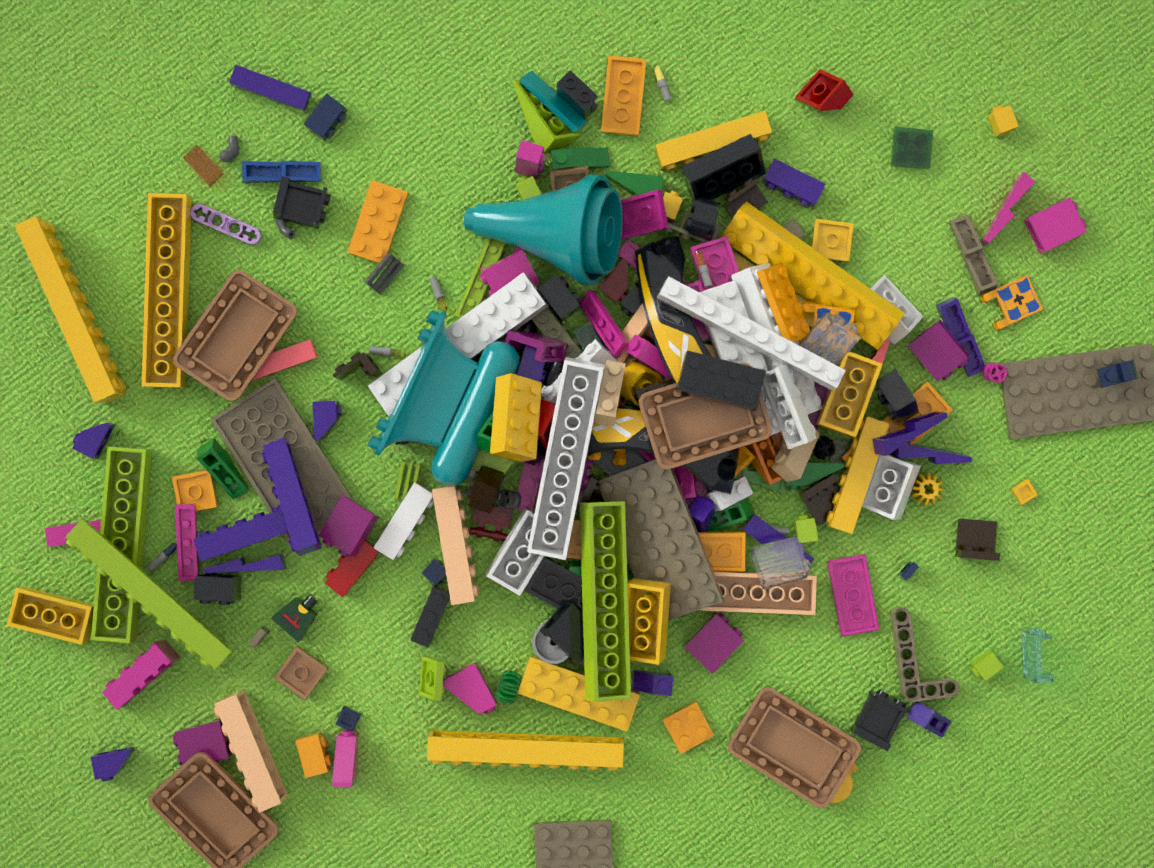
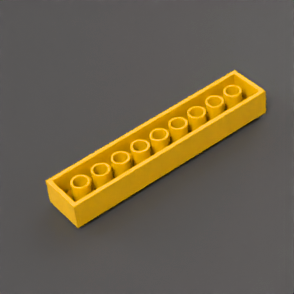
[142,193,192,388]
[720,201,905,350]
[14,216,126,404]
[427,730,624,770]

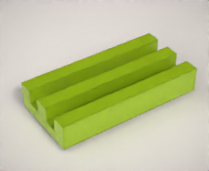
[394,461,421,500]

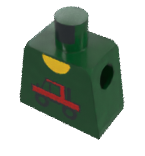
[271,594,318,642]

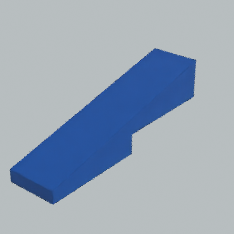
[242,161,321,183]

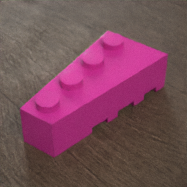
[102,640,180,710]

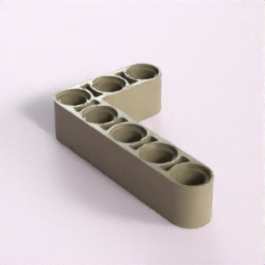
[890,606,960,702]

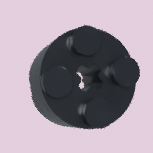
[686,197,721,241]

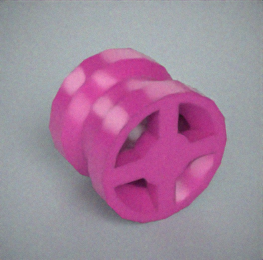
[982,362,1007,383]

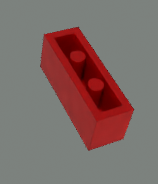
[325,539,380,597]

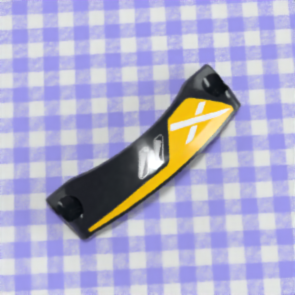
[635,236,712,383]
[587,406,740,495]

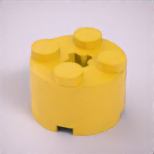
[620,361,662,406]

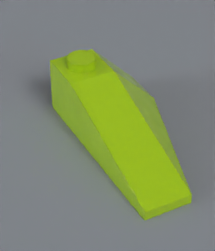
[513,80,581,154]

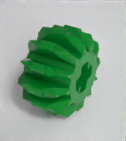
[496,670,521,704]

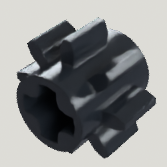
[812,435,836,460]

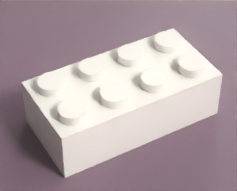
[485,508,544,596]

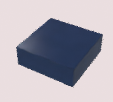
[422,559,446,586]
[898,561,919,581]
[336,706,361,731]

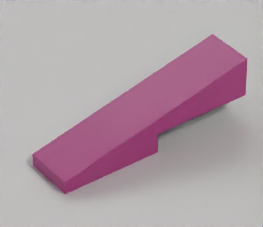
[981,172,1035,246]

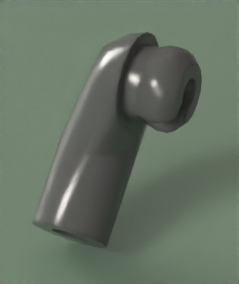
[219,136,239,163]
[276,219,295,239]

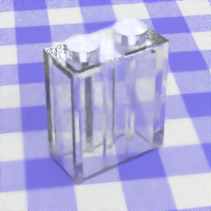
[798,312,861,365]
[750,536,811,589]

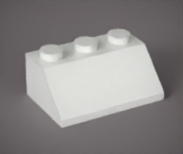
[870,275,923,345]
[862,454,921,520]

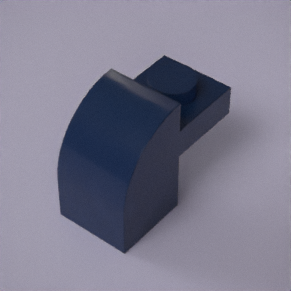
[1096,360,1138,388]

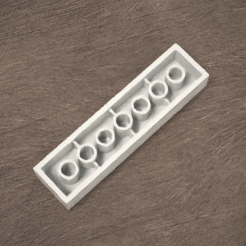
[731,263,822,414]
[699,280,781,435]

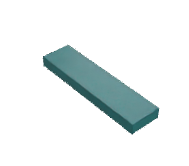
[519,70,587,133]

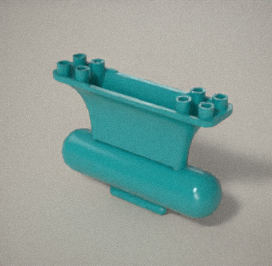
[367,310,520,487]

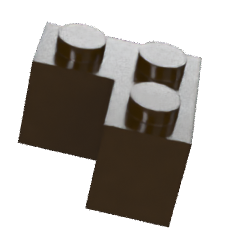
[467,465,504,514]

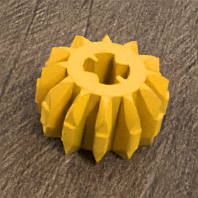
[911,473,944,505]

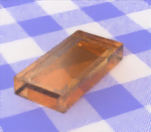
[183,145,224,186]

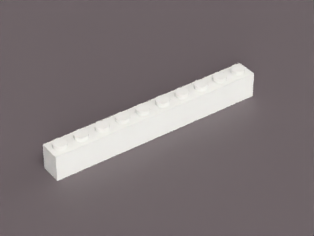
[657,277,846,390]

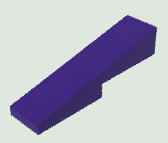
[229,65,312,111]
[936,297,985,377]
[872,411,948,456]
[892,443,972,464]
[742,514,814,574]
[203,554,287,573]

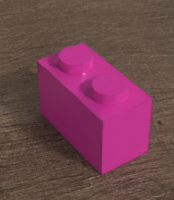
[515,140,546,179]

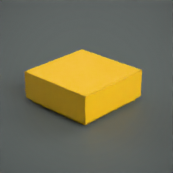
[1010,479,1038,505]

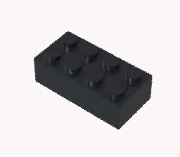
[681,134,766,200]
[676,350,766,411]
[525,556,583,613]

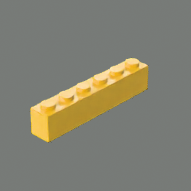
[654,111,772,171]
[826,416,889,534]

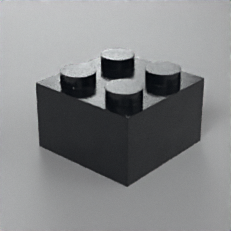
[538,274,581,323]
[875,369,919,424]
[193,573,242,605]

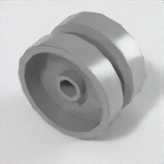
[532,619,568,664]

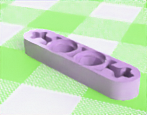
[190,204,262,245]

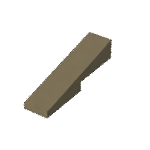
[949,215,998,296]

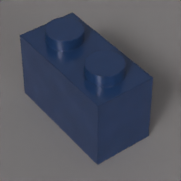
[304,93,347,141]

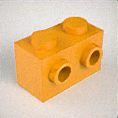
[295,731,332,778]

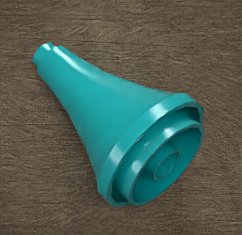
[464,174,623,286]

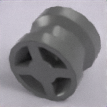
[497,489,521,510]

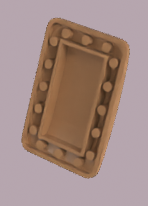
[173,270,297,401]
[639,363,772,470]
[728,687,861,808]
[148,752,279,868]

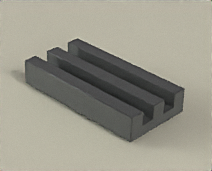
[365,252,404,294]

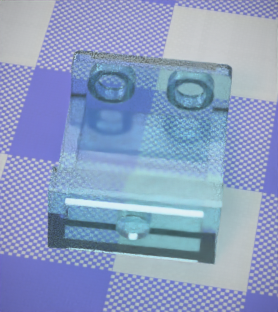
[1022,628,1054,683]

